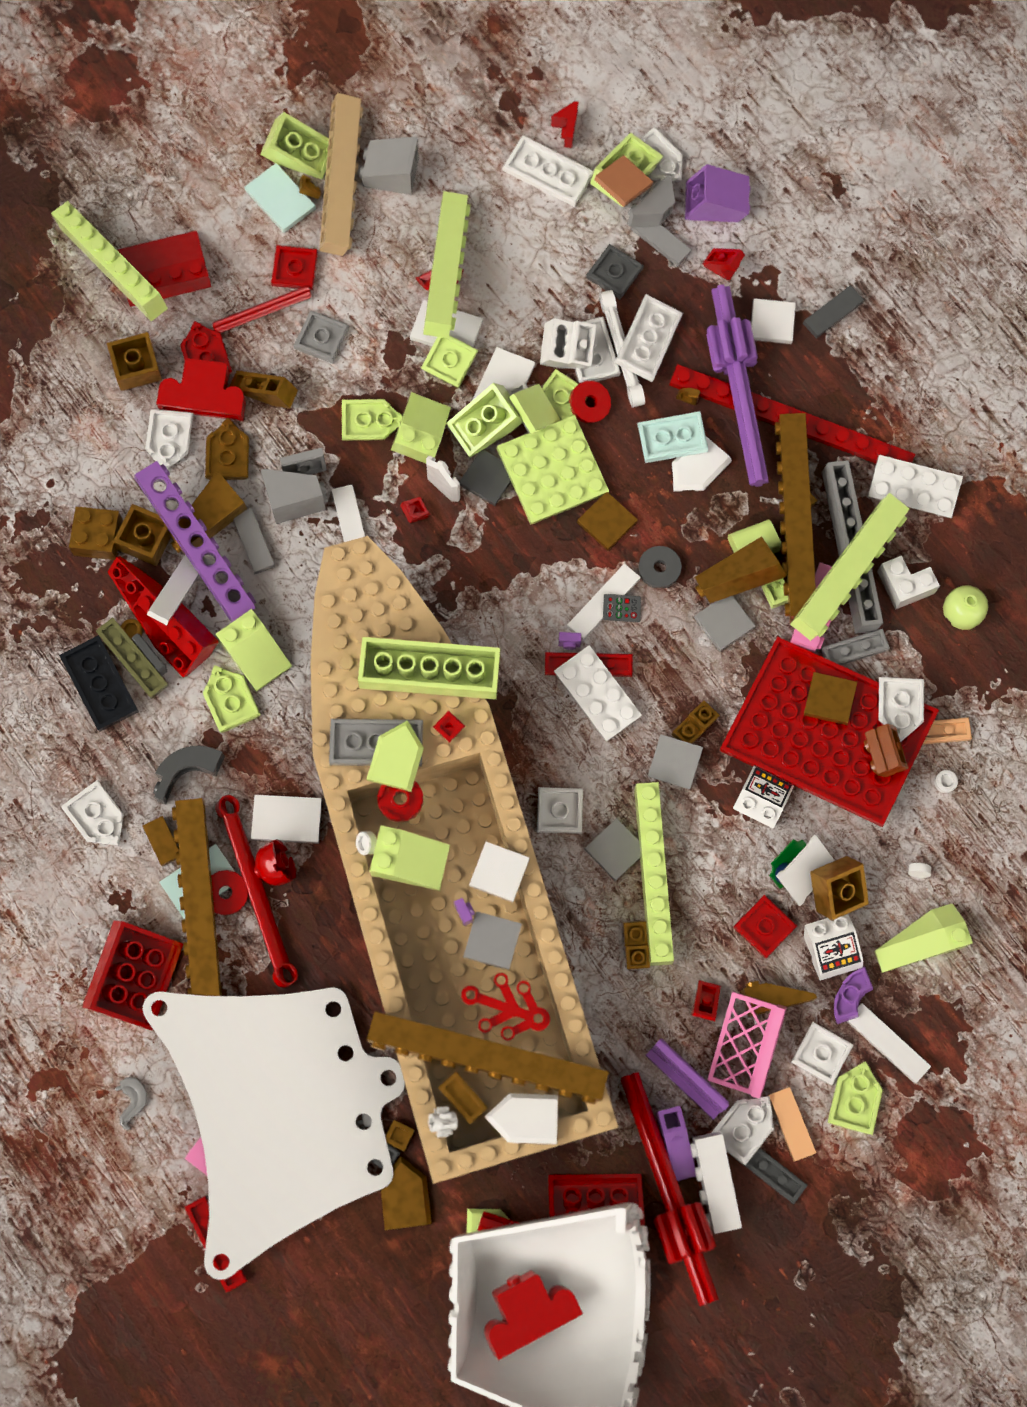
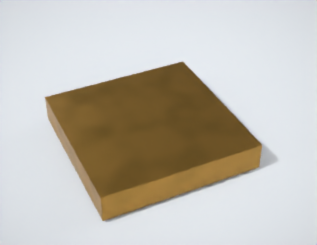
[577,492,638,551]
[804,672,857,725]

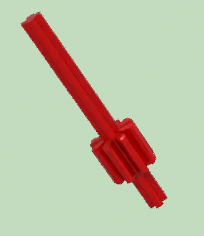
[621,1072,719,1306]

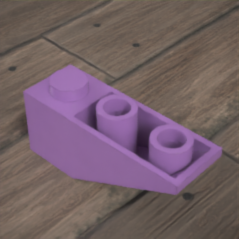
[656,1106,696,1181]

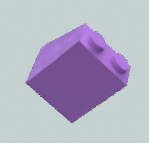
[685,164,751,222]

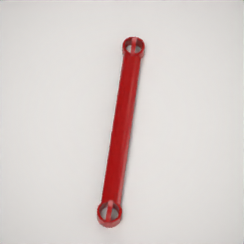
[215,795,298,988]

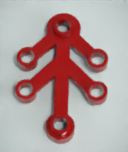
[461,973,550,1041]

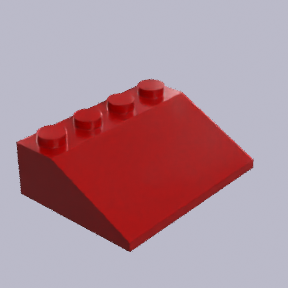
[117,230,212,307]
[82,920,183,1031]
[548,1174,645,1226]

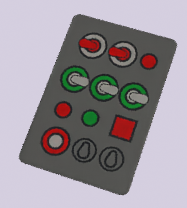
[603,594,641,622]

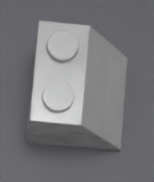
[359,137,419,195]
[261,469,328,524]

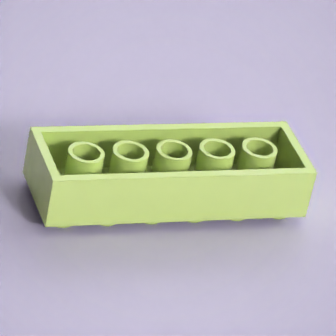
[358,637,500,699]

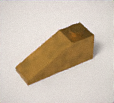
[229,370,298,409]
[741,981,817,1018]

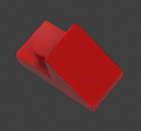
[551,101,579,148]
[702,248,745,281]
[691,980,721,1021]

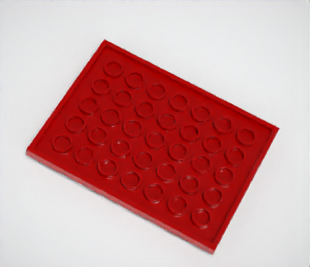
[720,637,939,827]

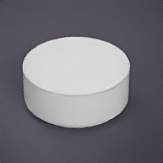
[934,770,958,793]
[356,831,377,855]
[908,863,931,878]

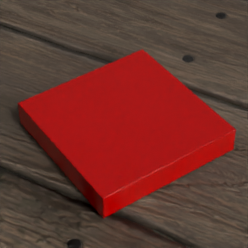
[271,245,318,290]
[733,894,797,959]

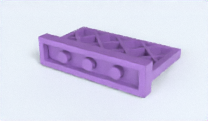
[645,1038,729,1120]

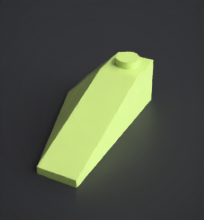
[874,904,973,973]

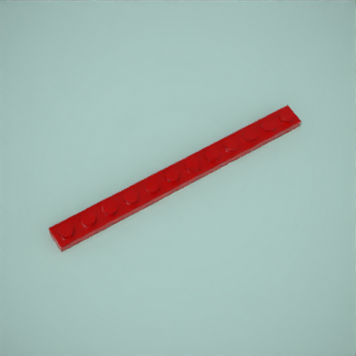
[669,364,915,464]

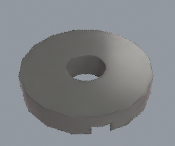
[638,546,682,588]

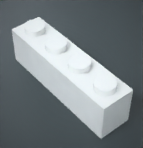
[690,1132,742,1234]

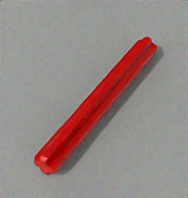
[212,286,312,333]

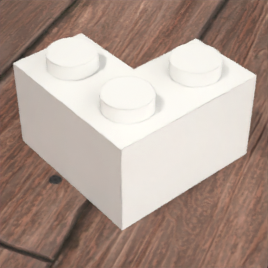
[877,556,940,610]

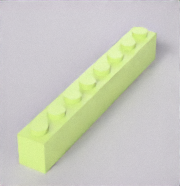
[423,191,471,338]
[51,201,168,322]
[790,493,910,641]
[634,782,674,966]

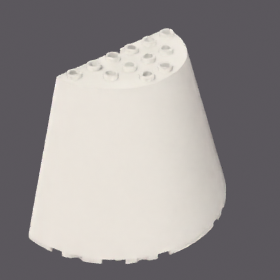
[448,1203,651,1407]

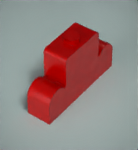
[156,358,246,421]
[484,1270,583,1360]

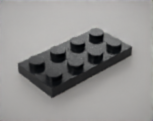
[59,635,139,732]

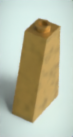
[169,472,247,555]
[694,536,786,603]

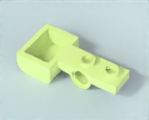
[727,520,788,609]

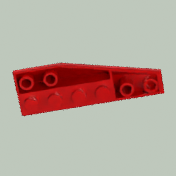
[108,556,219,678]

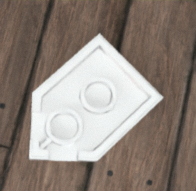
[640,127,683,182]
[145,409,193,469]
[672,437,732,492]
[426,456,460,502]
[878,677,924,742]
[61,780,124,846]
[485,1093,558,1144]
[712,1096,774,1166]

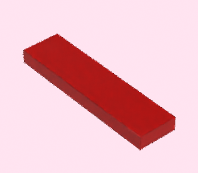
[545,652,633,677]
[184,1196,248,1293]

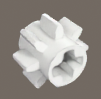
[428,1106,458,1137]

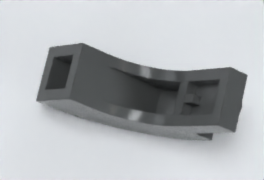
[153,746,225,805]

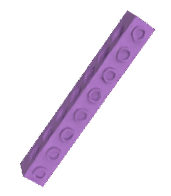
[134,461,256,623]

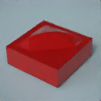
[400,497,430,524]
[433,710,465,743]

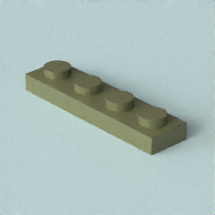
[96,617,169,699]

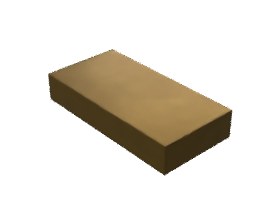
[142,816,179,866]
[438,1072,488,1124]

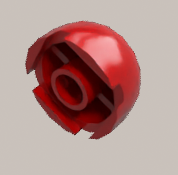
[254,839,296,886]

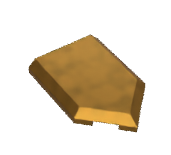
[205,417,249,480]
[381,1156,432,1230]

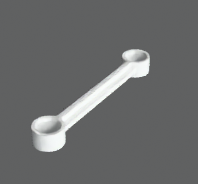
[599,290,645,408]

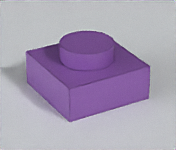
[558,632,581,650]
[454,898,475,927]

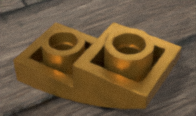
[671,701,720,744]
[623,921,650,969]

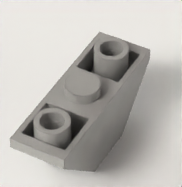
[627,175,675,227]

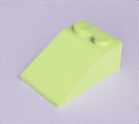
[261,112,329,179]
[590,132,663,207]
[446,383,523,457]
[391,392,451,463]
[216,609,292,692]
[370,825,450,891]

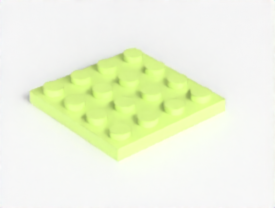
[496,415,609,525]

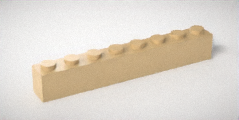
[319,93,363,256]

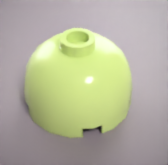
[943,585,988,630]

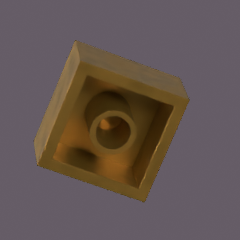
[107,332,162,391]
[113,504,171,566]
[69,506,123,560]
[810,856,869,920]

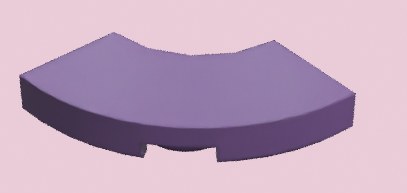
[834,967,873,1024]

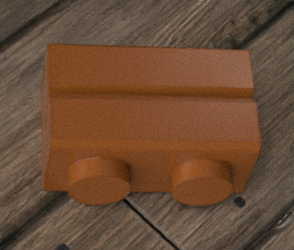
[864,724,908,777]

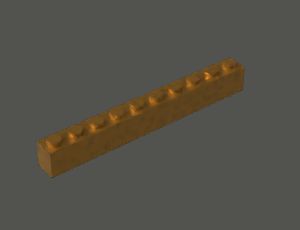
[775,413,816,624]
[172,798,222,996]
[367,1012,609,1105]

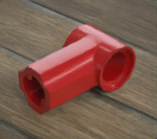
[477,1211,519,1231]

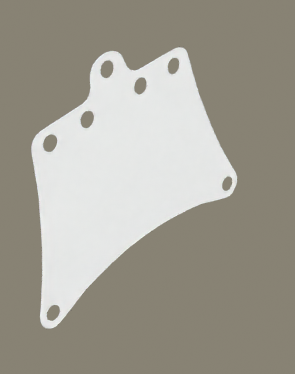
[143,988,405,1280]

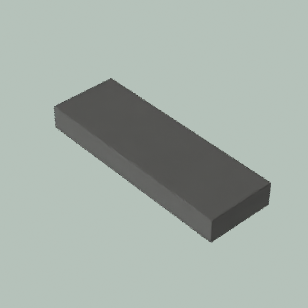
[803,285,864,339]
[737,1148,808,1204]

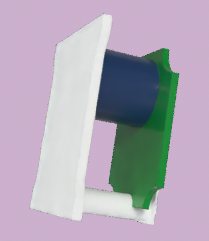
[769,835,835,906]

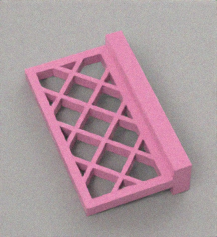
[707,992,787,1099]

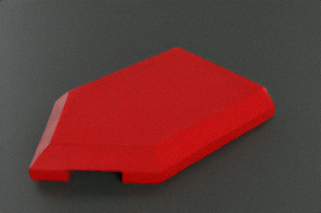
[180,321,232,374]

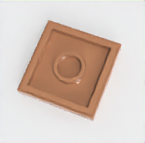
[594,155,653,207]

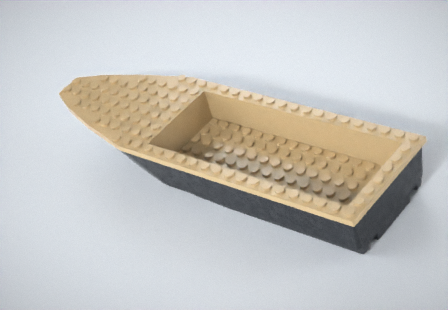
[311,536,618,1184]

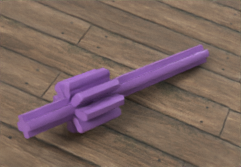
[707,285,769,487]

